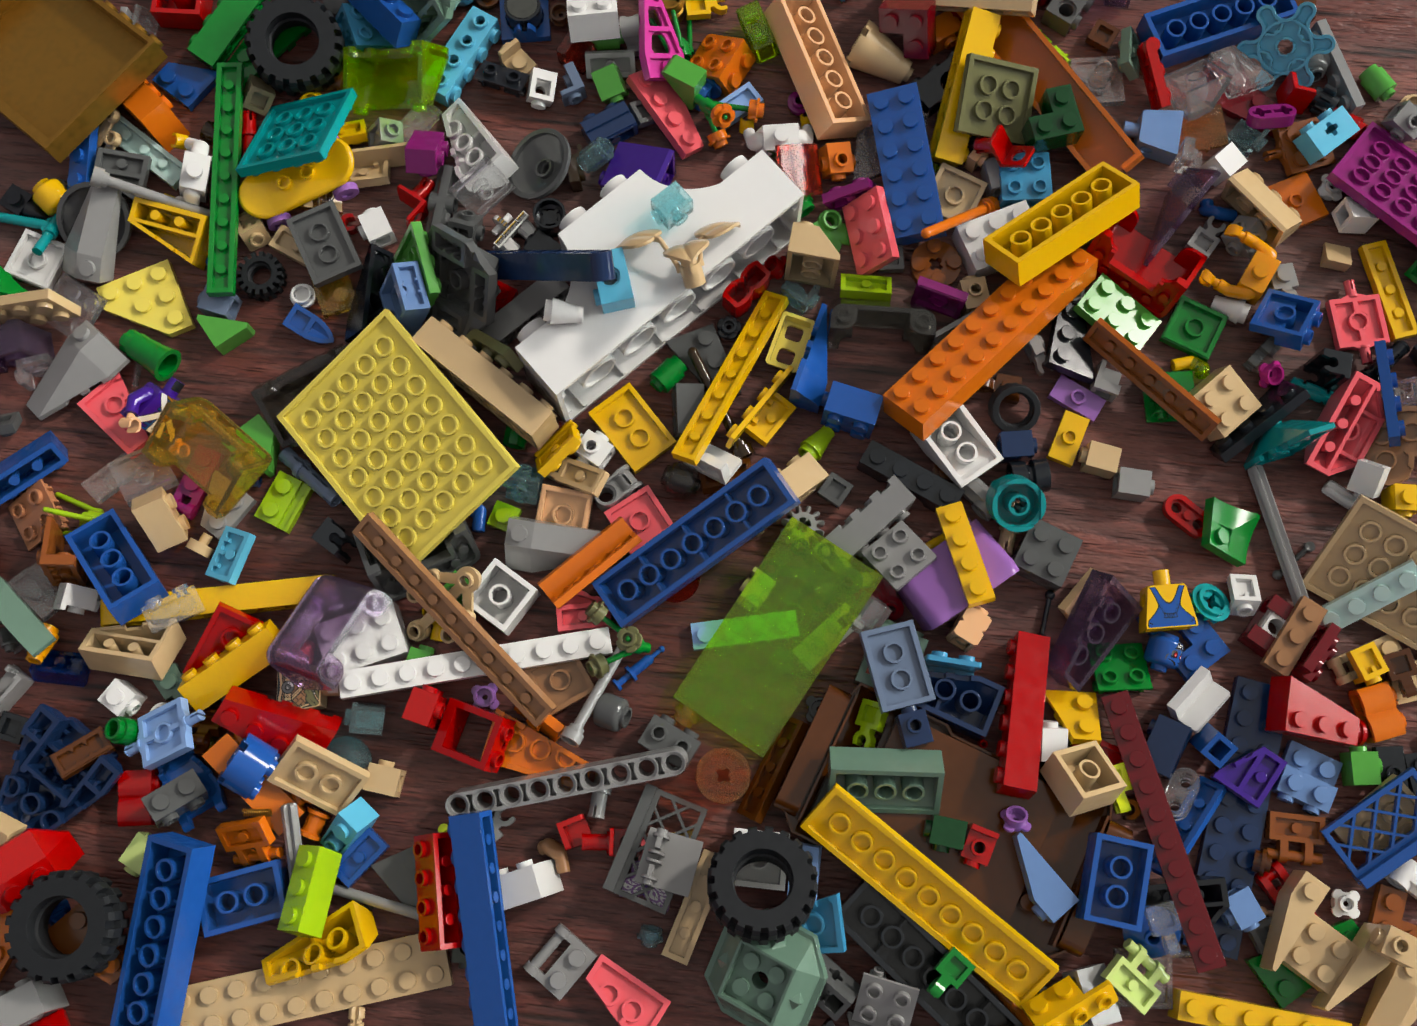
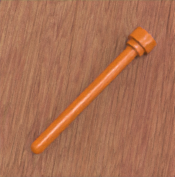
[921,196,1000,239]

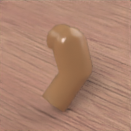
[537,838,570,874]

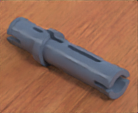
[278,447,342,507]

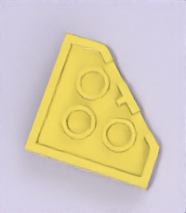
[96,259,196,338]

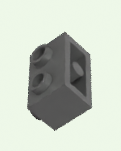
[638,713,701,772]
[141,768,209,829]

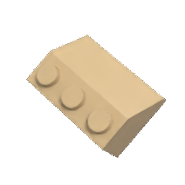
[1221,168,1302,249]
[784,221,841,289]

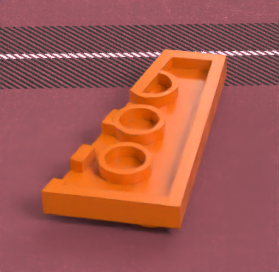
[480,708,591,787]

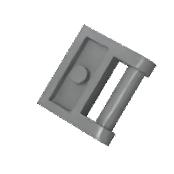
[523,923,598,1001]

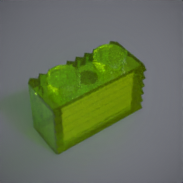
[736,0,779,63]

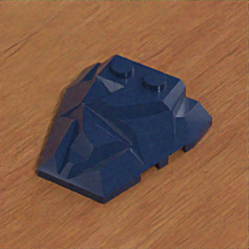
[0,704,124,830]

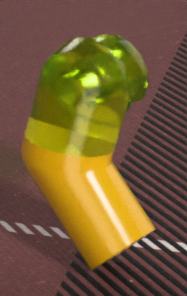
[1170,356,1210,380]

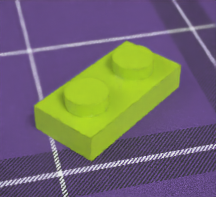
[840,273,892,301]

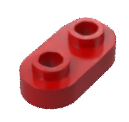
[1162,494,1204,538]

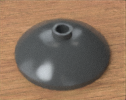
[508,128,571,201]
[56,181,132,254]

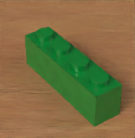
[187,0,270,71]

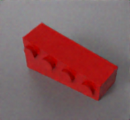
[211,685,343,757]

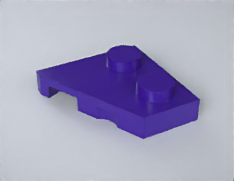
[1210,746,1288,808]

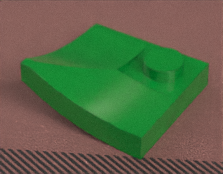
[1201,497,1260,567]

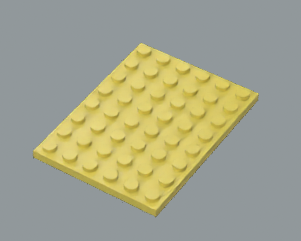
[276,309,520,562]

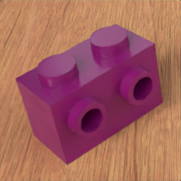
[404,130,449,177]

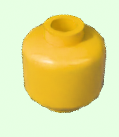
[32,178,67,216]

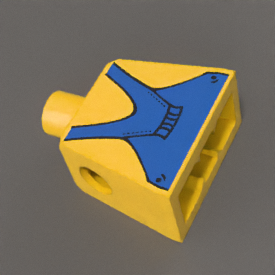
[1139,569,1198,633]

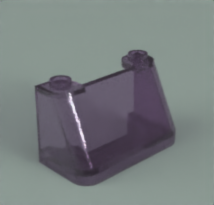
[266,575,393,691]

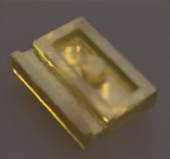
[308,272,355,319]

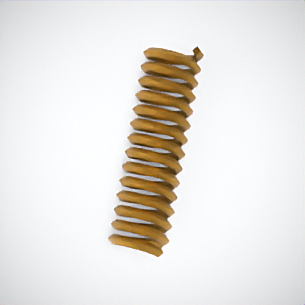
[242,808,272,817]

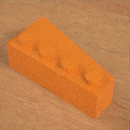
[202,731,307,836]

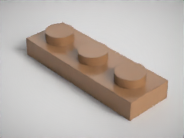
[1260,595,1328,676]

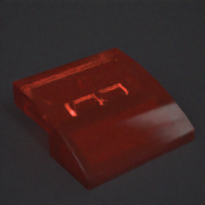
[775,144,823,196]

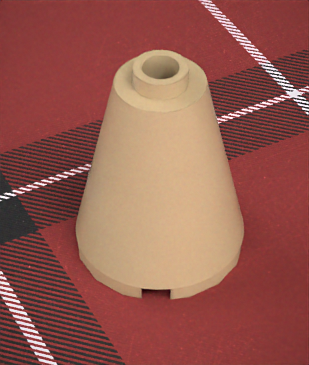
[845,20,914,84]

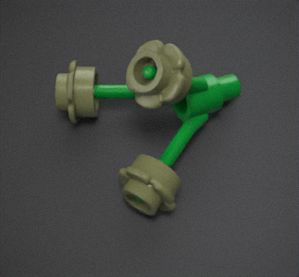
[585,601,651,679]

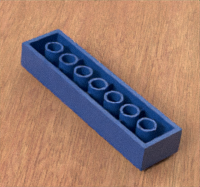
[591,457,801,628]
[110,832,216,1026]

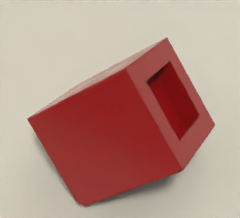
[1276,71,1317,115]
[556,814,592,850]

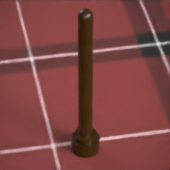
[687,347,755,459]

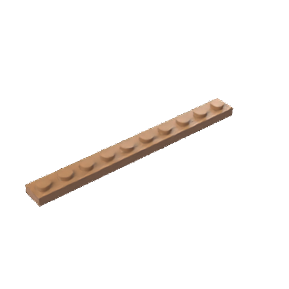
[352,512,557,727]

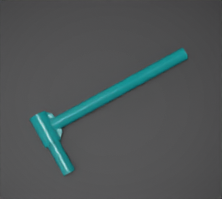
[0,212,60,256]

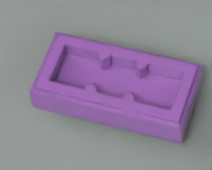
[1047,374,1106,424]

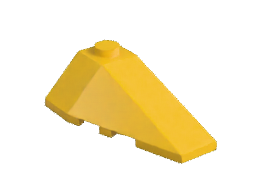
[261,900,378,986]

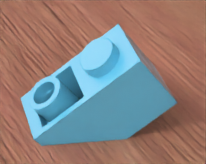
[320,796,380,854]

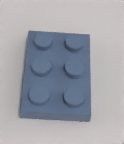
[859,620,936,714]

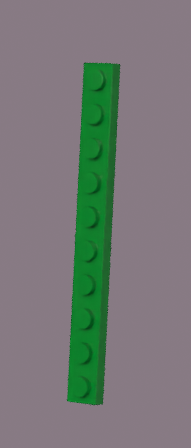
[206,62,245,297]

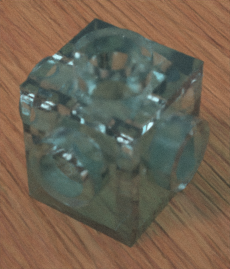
[503,464,544,505]

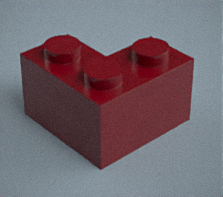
[878,0,936,59]

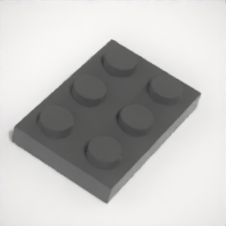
[286,200,364,288]

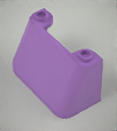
[897,517,1020,631]

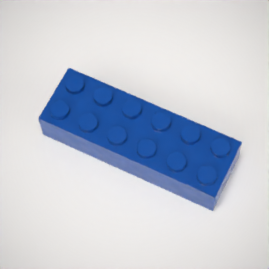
[1136,0,1298,68]
[866,82,947,246]

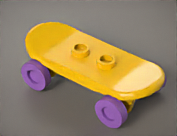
[238,135,359,231]

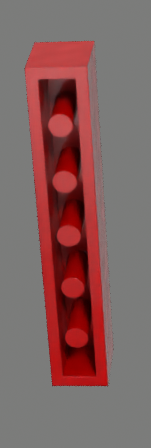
[993,631,1051,800]

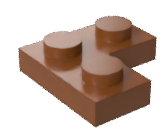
[1367,884,1417,937]

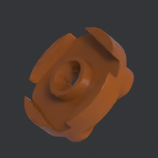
[910,238,962,286]

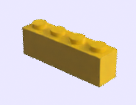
[177,619,290,711]

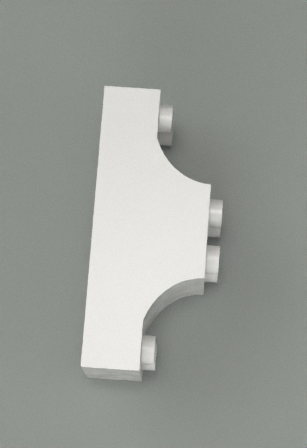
[515,150,804,423]

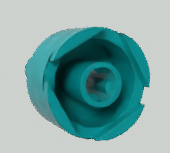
[986,474,1046,532]

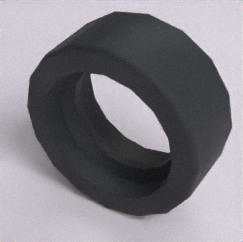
[988,383,1041,432]

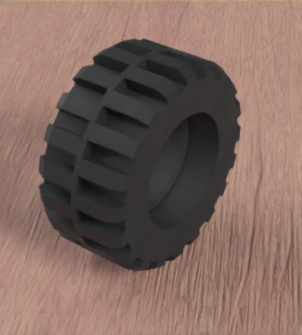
[244,0,346,96]
[707,826,818,945]
[4,870,129,985]

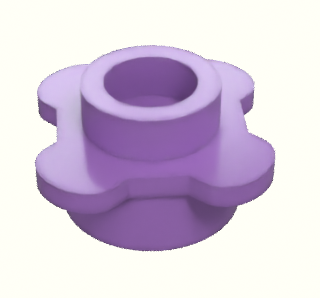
[471,683,499,710]
[1000,805,1031,833]

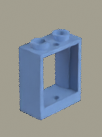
[379,261,431,336]

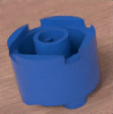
[216,733,281,800]

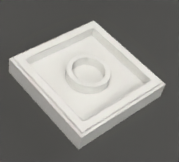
[4,228,65,290]

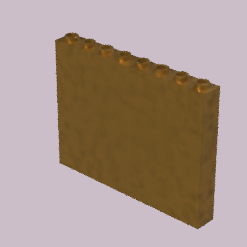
[0,0,168,163]

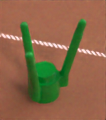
[649,10,694,61]

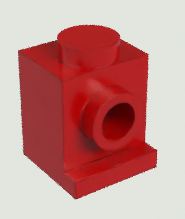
[957,823,1000,870]

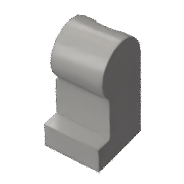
[619,14,640,57]

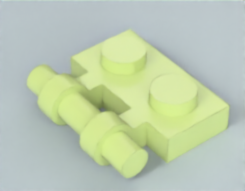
[1100,938,1170,1015]

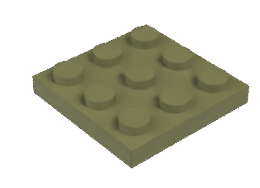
[953,53,1039,146]

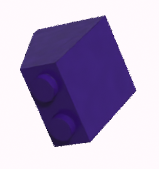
[598,141,676,190]

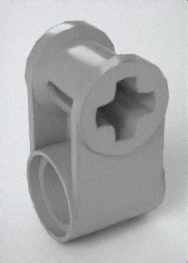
[594,464,644,512]

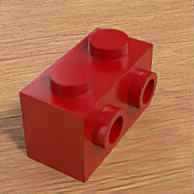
[401,684,449,731]

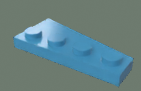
[801,892,847,954]

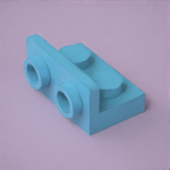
[205,526,256,585]

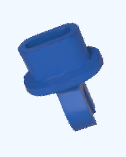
[694,78,722,112]

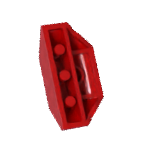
[0,828,85,915]

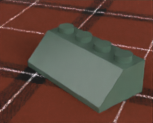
[827,746,945,815]

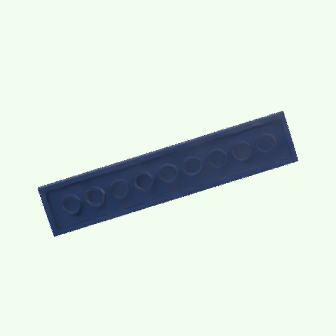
[1179,676,1283,960]

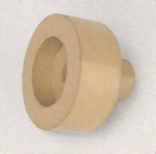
[185,532,215,559]

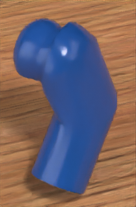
[1198,198,1237,223]

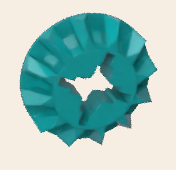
[1190,583,1231,624]

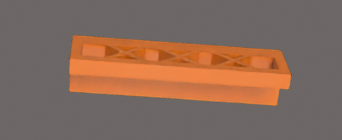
[537,516,642,609]

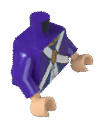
[119,376,191,458]

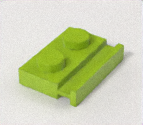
[254,470,314,534]

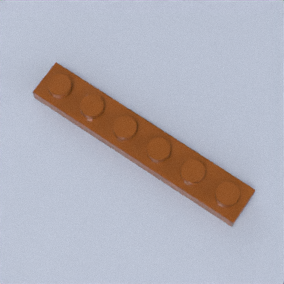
[1083,318,1222,442]

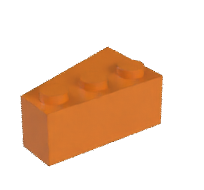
[121,79,190,152]

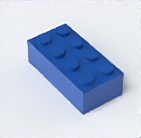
[64,508,170,626]

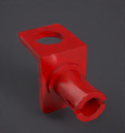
[974,125,1035,168]
[397,177,435,229]
[582,828,641,857]

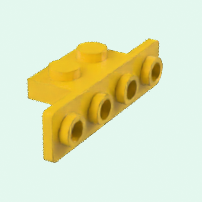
[725,365,797,449]
[1021,975,1119,1026]

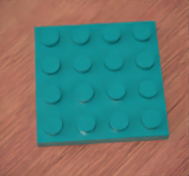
[235,87,358,178]

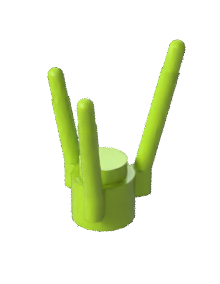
[42,492,104,536]

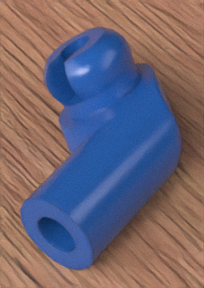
[470,504,487,533]

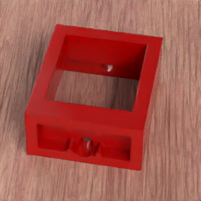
[431,697,516,773]

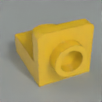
[1346,641,1390,686]

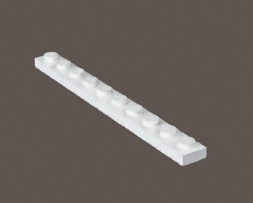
[337,627,613,700]

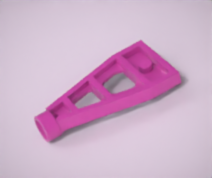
[638,0,685,81]

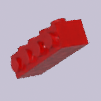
[413,832,463,952]

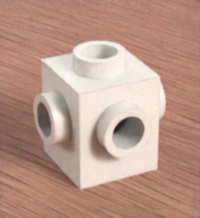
[574,429,616,470]

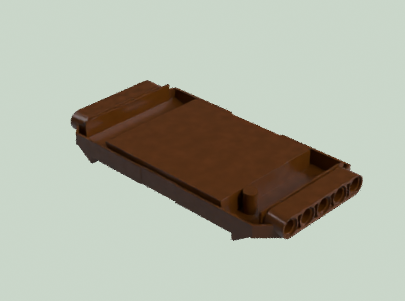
[773,682,1133,958]

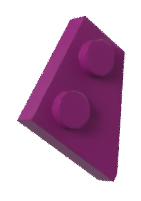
[821,177,876,211]

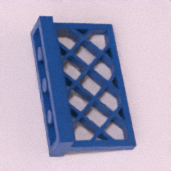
[1319,767,1417,889]

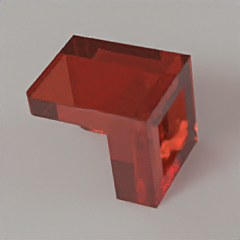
[556,31,595,75]

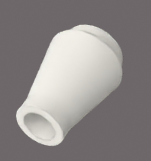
[1210,295,1251,324]
[543,297,584,324]

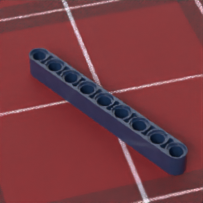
[485,250,615,282]

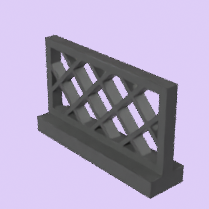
[602,783,708,915]

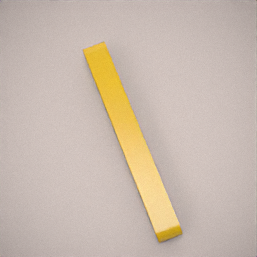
[100,575,338,627]

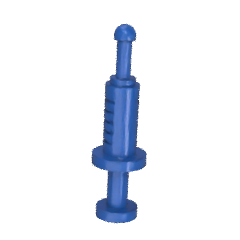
[611,646,665,691]

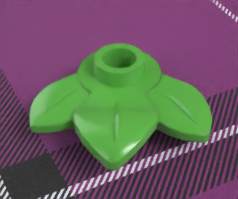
[813,210,850,252]

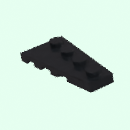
[1209,380,1311,463]

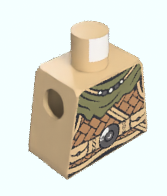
[276,662,340,710]

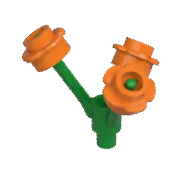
[694,94,765,150]

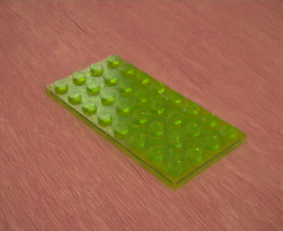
[673,516,883,758]

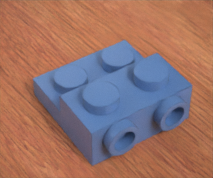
[1271,740,1343,816]

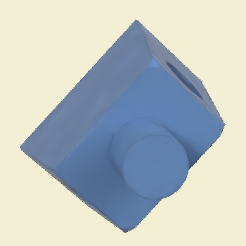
[1122,110,1184,165]

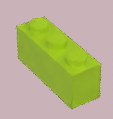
[277,845,342,939]

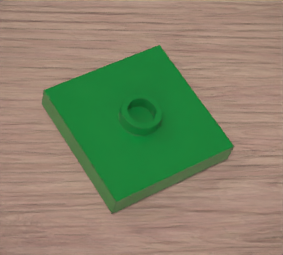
[1159,295,1228,363]

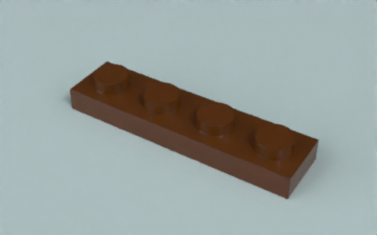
[737,714,810,824]

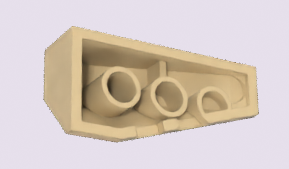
[1359,962,1417,1026]

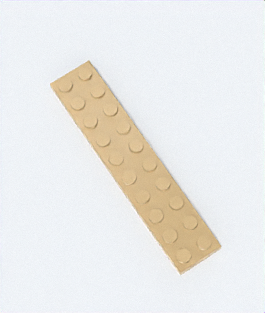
[180,934,454,1026]

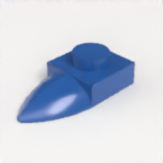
[282,303,334,343]

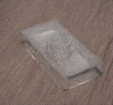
[401,97,442,142]
[81,452,143,505]

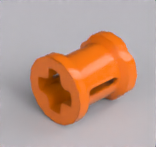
[300,806,332,842]

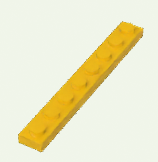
[671,291,789,466]

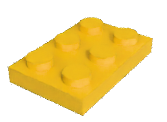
[588,382,677,475]

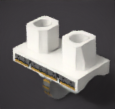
[491,210,536,250]

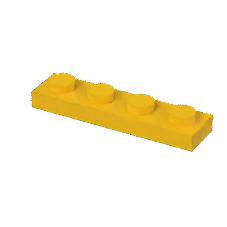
[1358,240,1417,342]
[936,501,996,608]

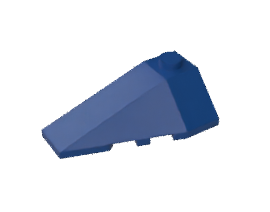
[789,303,829,413]

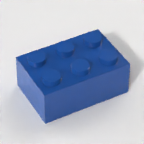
[1075,832,1154,932]
[201,859,290,938]

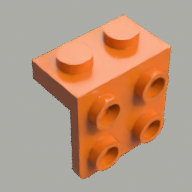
[690,34,757,96]

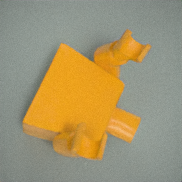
[1199,224,1281,306]

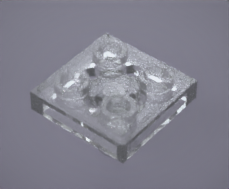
[1068,56,1125,107]

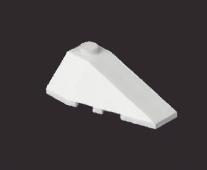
[442,98,519,191]

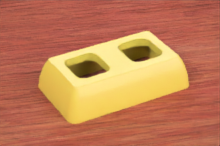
[765,311,815,373]

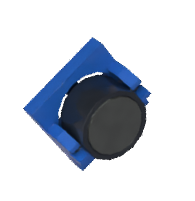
[499,0,551,44]

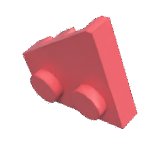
[556,590,611,634]

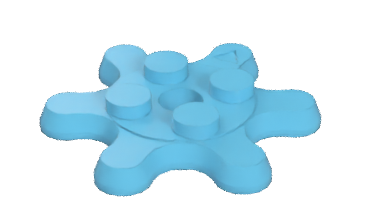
[1236,1,1336,91]

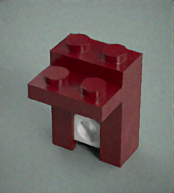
[1238,594,1342,684]

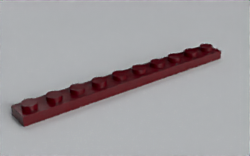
[1101,690,1227,974]

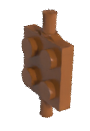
[1263,117,1336,177]

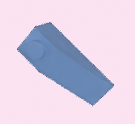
[1012,832,1079,923]

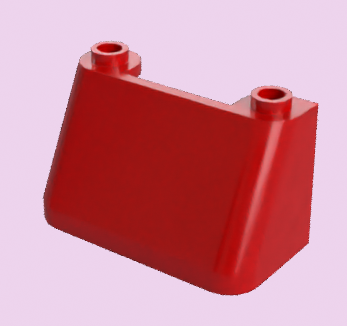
[1086,210,1208,318]

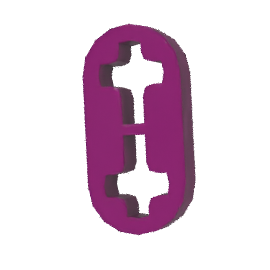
[1246,104,1297,129]

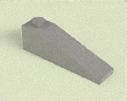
[62,178,122,283]
[26,320,130,421]

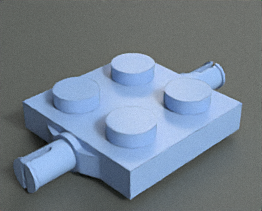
[124,697,206,770]

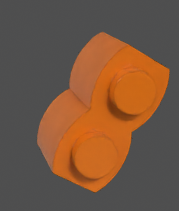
[1348,681,1407,743]

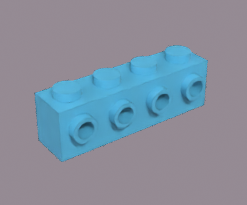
[420,6,501,108]

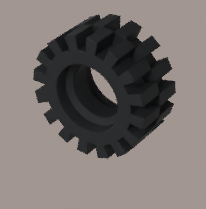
[236,251,287,301]

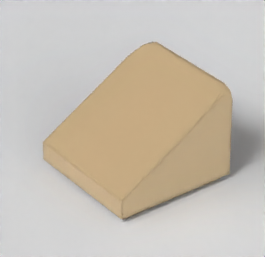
[1320,242,1352,272]

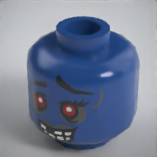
[1143,631,1184,673]

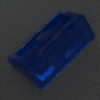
[29,650,90,687]

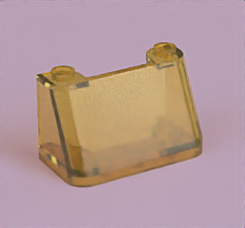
[141,397,272,519]

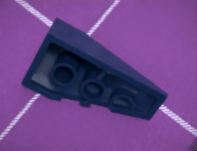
[916,671,1005,741]

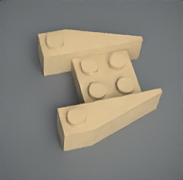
[1260,870,1391,1011]

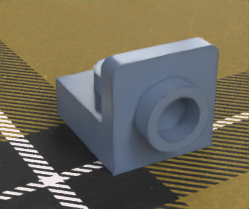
[560,61,587,107]

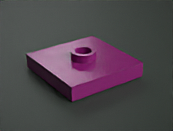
[910,276,969,319]

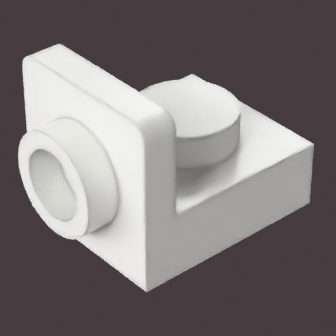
[1227,574,1262,617]

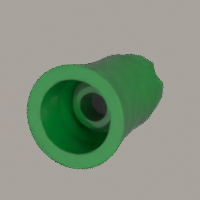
[119,329,181,381]

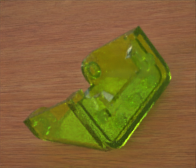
[343,40,449,116]

